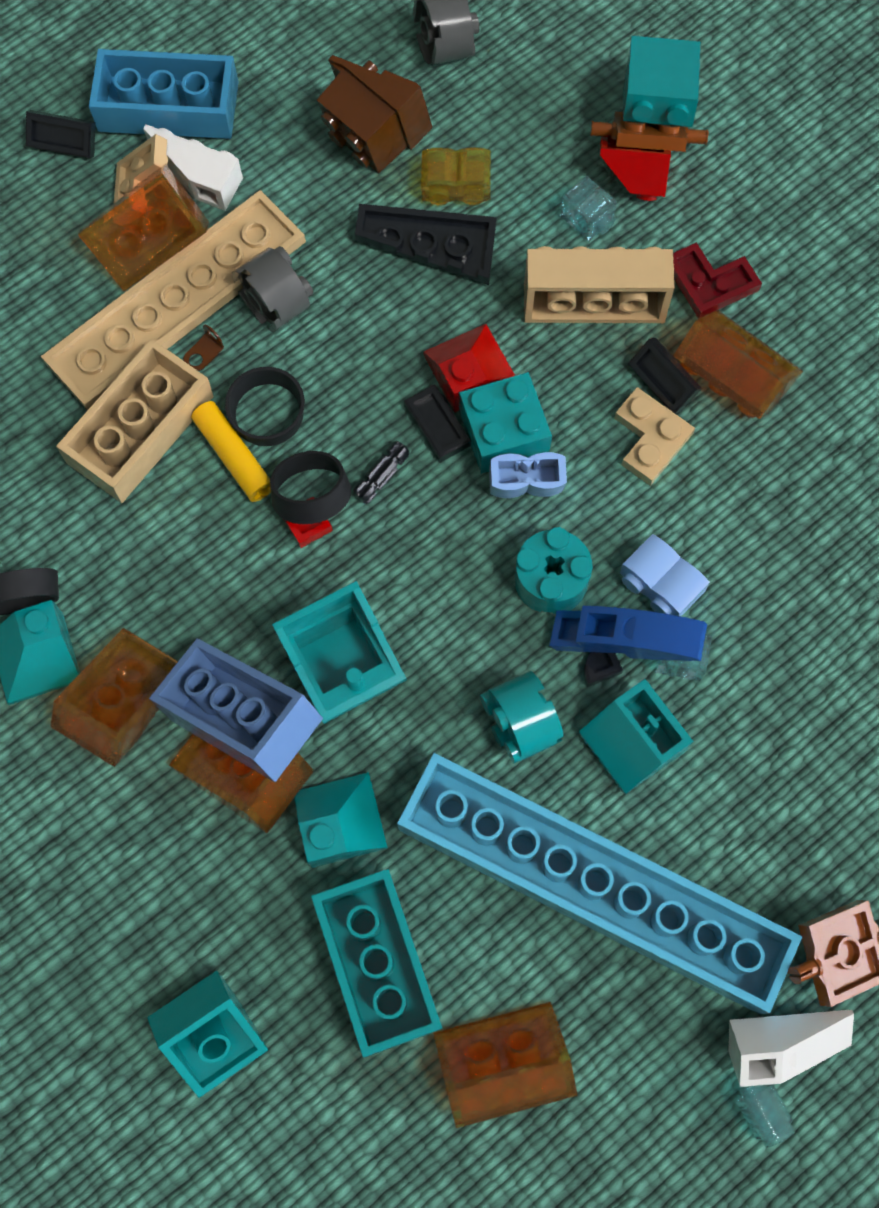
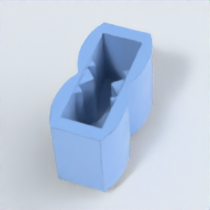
[489,452,567,498]
[620,534,709,616]

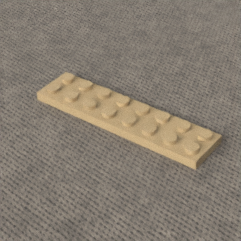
[41,190,306,411]

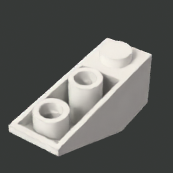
[143,124,243,211]
[728,1010,854,1087]

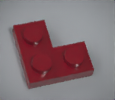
[673,242,762,319]

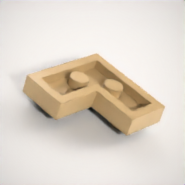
[112,134,168,227]
[614,387,695,486]

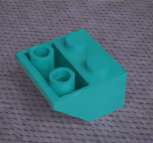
[579,679,694,795]

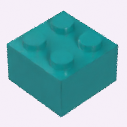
[459,372,552,474]

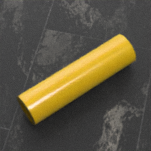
[191,401,271,502]

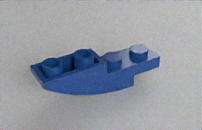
[549,606,707,661]

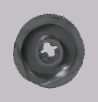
[413,0,479,65]
[232,246,313,332]

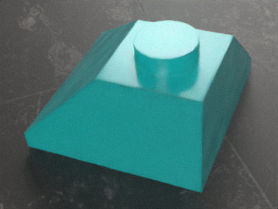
[0,600,82,705]
[294,772,388,868]

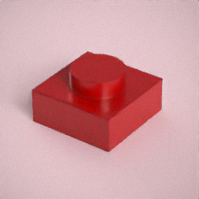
[283,496,333,548]

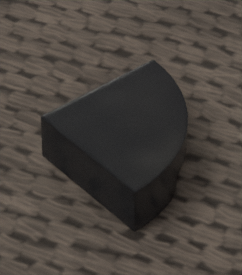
[584,652,623,687]

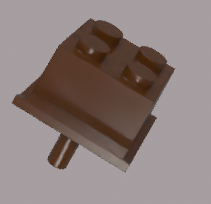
[317,55,433,173]

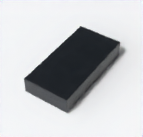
[25,110,96,158]
[628,337,702,414]
[404,384,471,463]

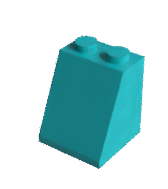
[623,36,701,127]

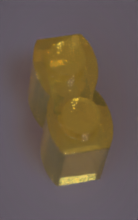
[421,147,491,205]

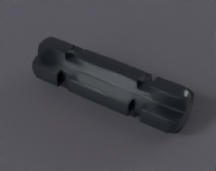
[353,441,409,504]

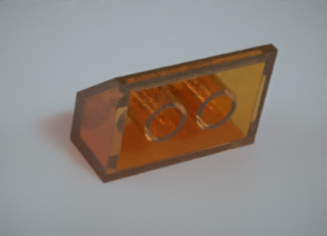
[673,310,804,419]
[433,1002,578,1128]

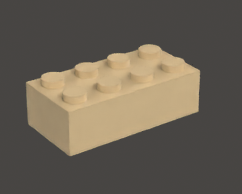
[524,246,675,323]
[56,338,214,503]

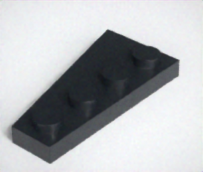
[355,204,497,285]

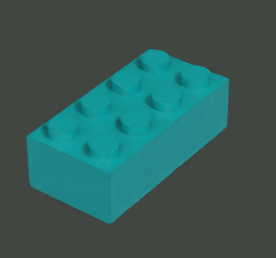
[311,869,443,1058]

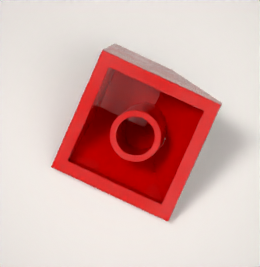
[600,137,671,201]
[423,324,515,413]

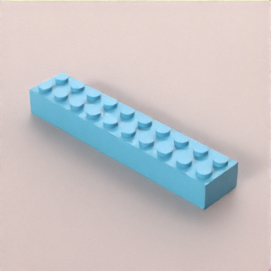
[397,753,802,1015]

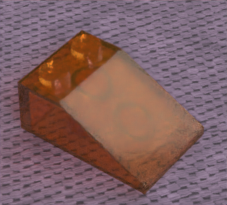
[78,164,209,291]
[50,628,178,767]
[169,734,314,833]

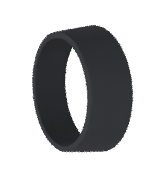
[225,367,305,446]
[270,451,351,524]
[0,568,59,615]

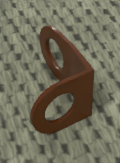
[183,324,224,371]

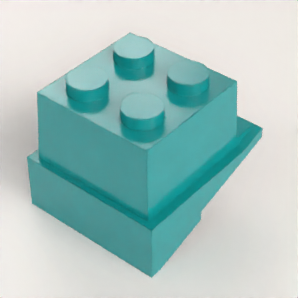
[272,581,407,724]

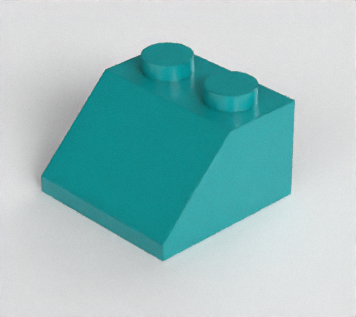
[147,970,268,1098]

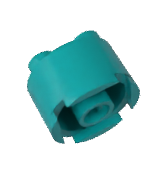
[515,527,593,614]
[480,671,564,763]

